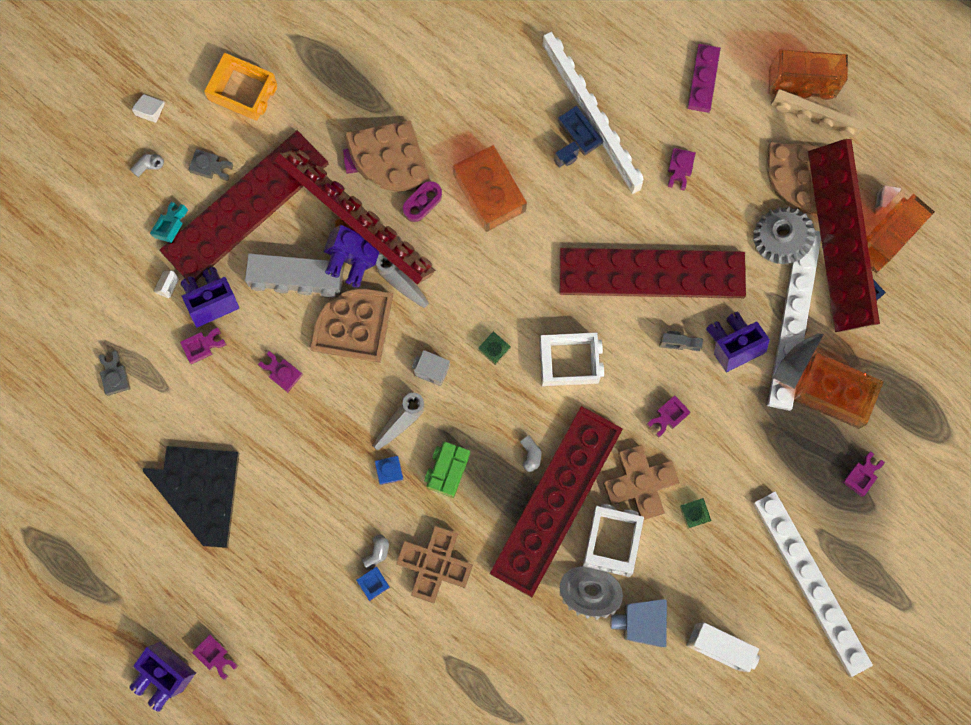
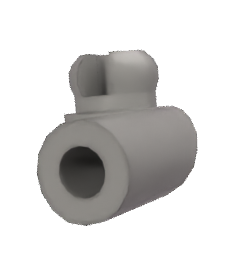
[520,435,542,472]

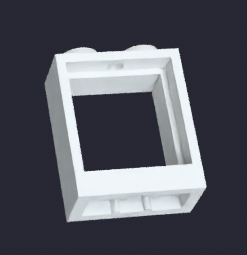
[539,333,604,386]
[583,504,644,577]
[686,623,760,672]

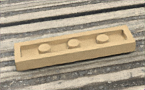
[771,89,865,138]

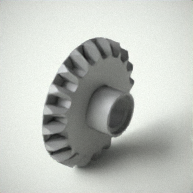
[754,206,815,264]
[559,566,623,620]

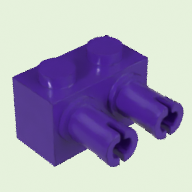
[323,225,379,287]
[181,267,240,328]
[706,311,770,373]
[129,642,196,712]

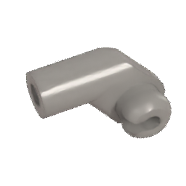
[130,154,164,177]
[362,535,389,570]

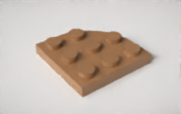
[345,120,430,191]
[768,142,820,214]
[310,289,393,363]

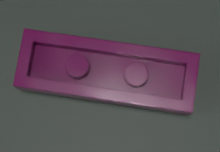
[687,44,721,113]

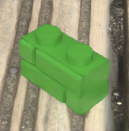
[424,441,470,498]

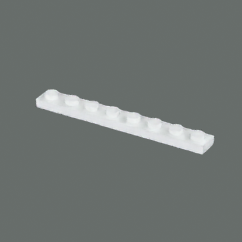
[543,32,643,194]
[767,230,821,411]
[753,492,873,677]

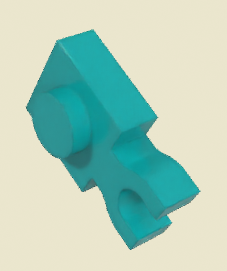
[150,202,188,243]

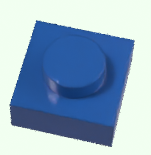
[375,456,403,485]
[356,567,390,601]

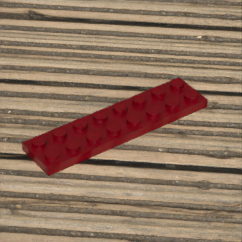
[159,130,329,283]
[808,139,880,332]
[275,150,436,285]
[560,248,746,299]
[490,406,623,598]

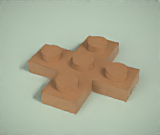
[604,445,680,520]
[396,526,473,604]

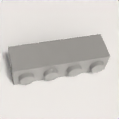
[245,254,344,297]

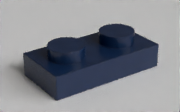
[558,106,603,156]

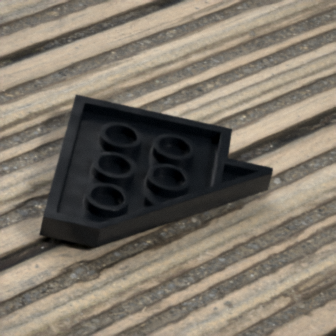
[143,446,240,548]

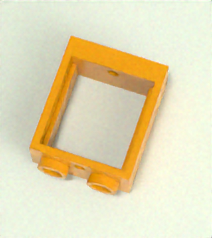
[204,53,278,121]

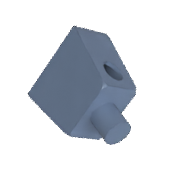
[610,599,667,647]

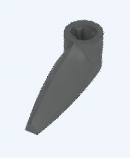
[773,333,824,389]

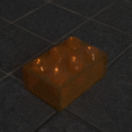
[769,49,848,100]
[453,145,527,232]
[867,193,935,273]
[794,353,884,429]

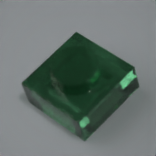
[478,331,511,365]
[680,498,712,529]

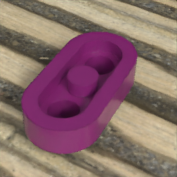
[403,181,442,222]

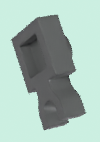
[189,149,234,181]
[660,331,703,351]
[99,351,131,396]

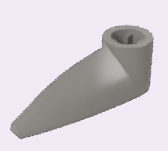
[376,253,429,308]
[372,393,425,450]

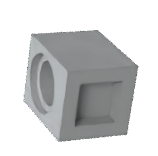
[412,350,450,387]

